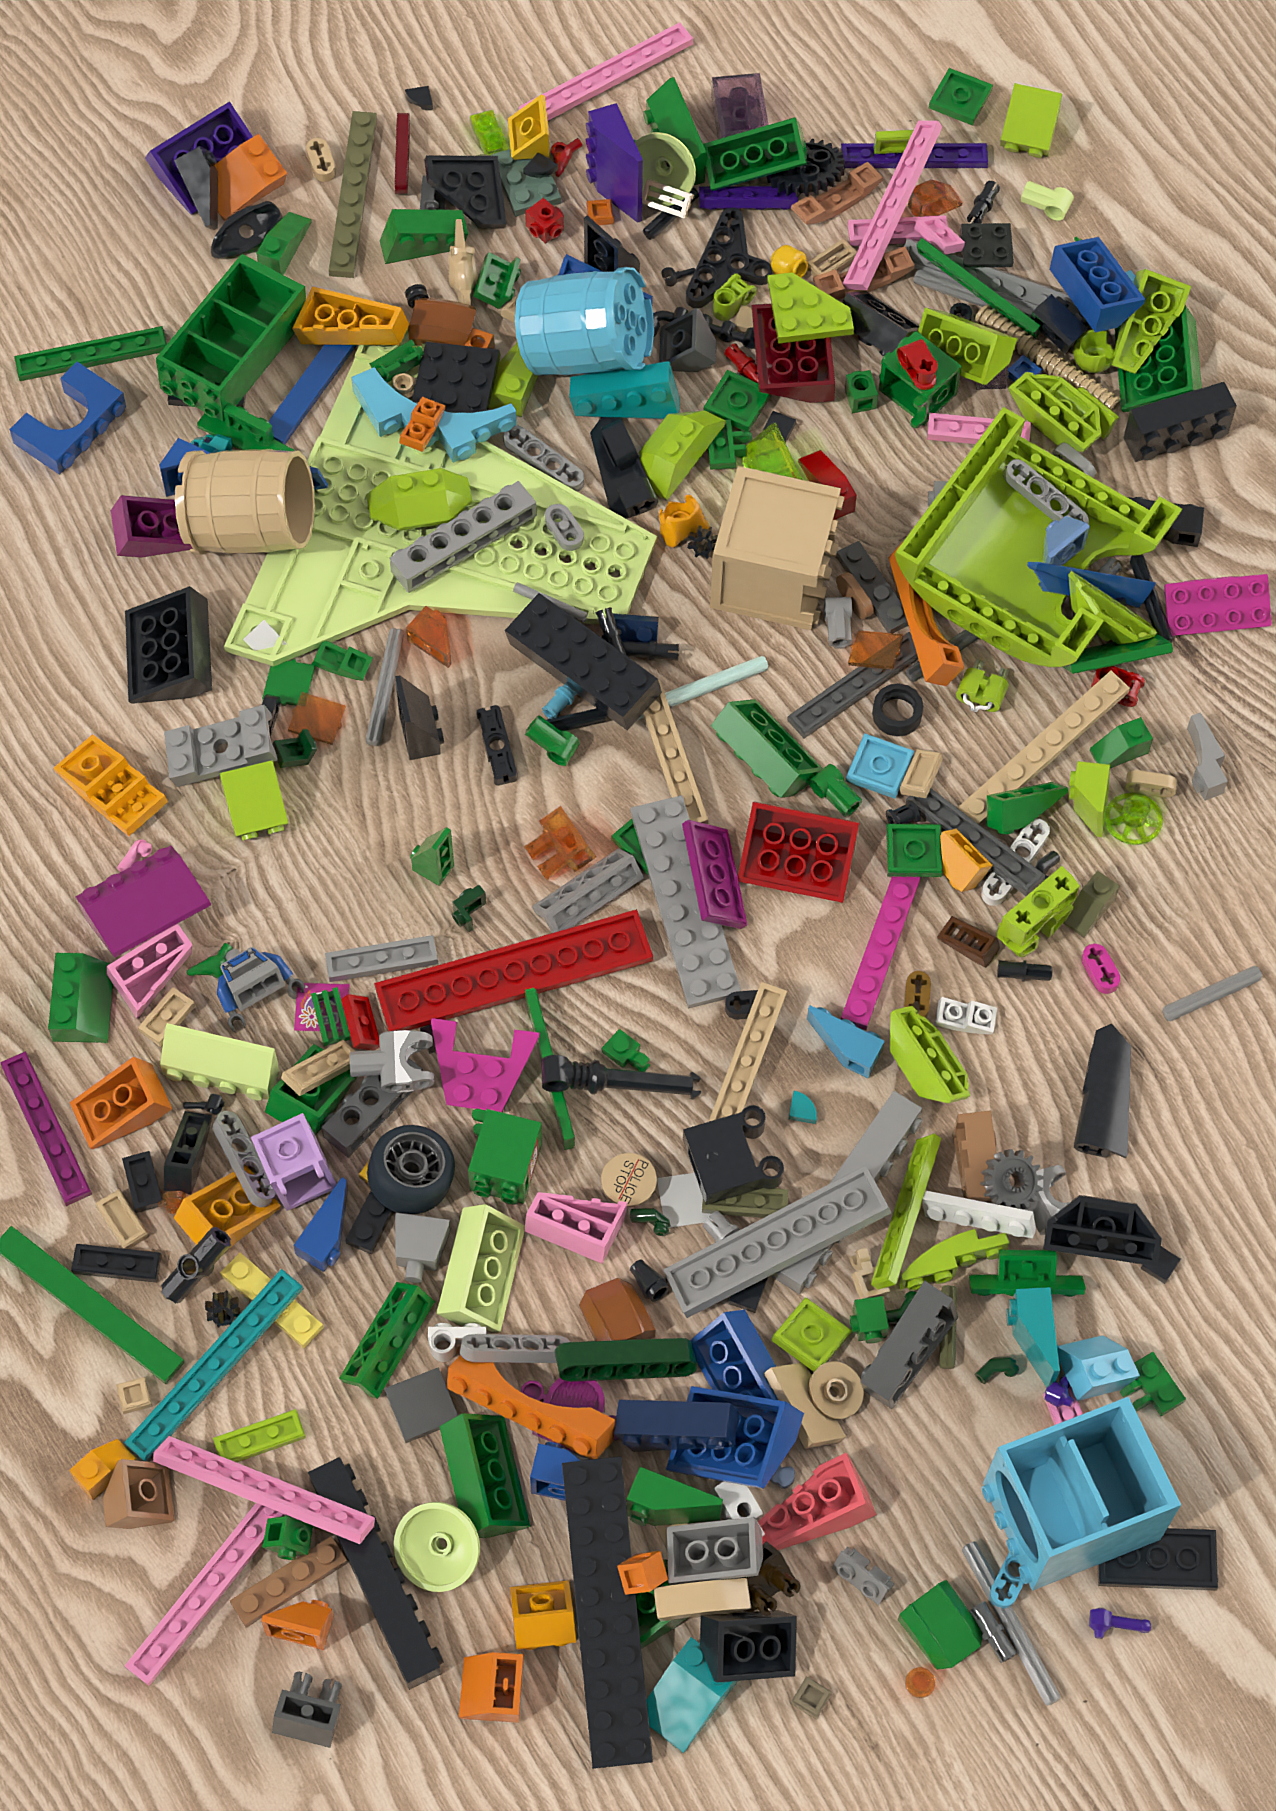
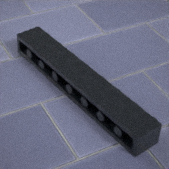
[308,1457,444,1690]

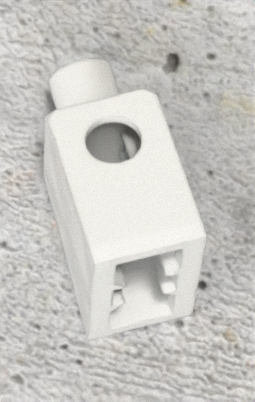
[709,1482,765,1536]

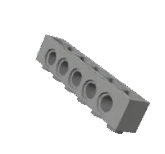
[389,481,537,593]

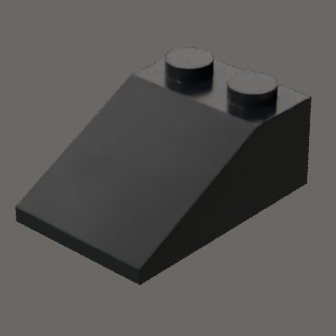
[584,215,640,274]
[395,675,444,760]

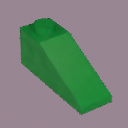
[256,212,312,275]
[987,782,1068,834]
[410,827,454,886]

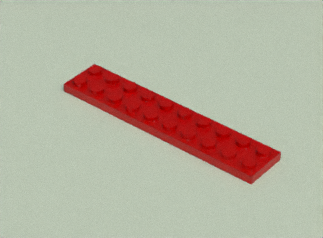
[374,909,653,1032]

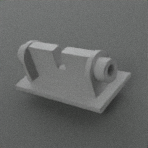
[832,1547,894,1605]

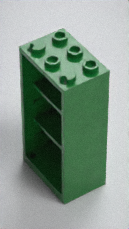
[156,254,306,422]

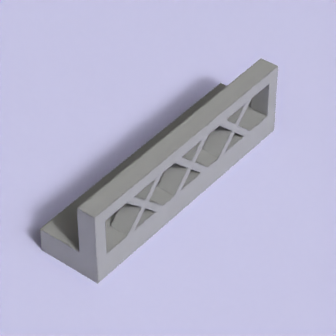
[532,848,644,933]

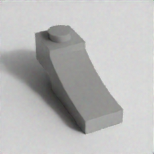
[1187,712,1228,801]

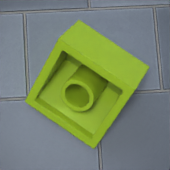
[1069,761,1110,837]

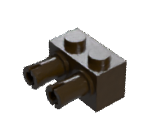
[723,1541,801,1616]

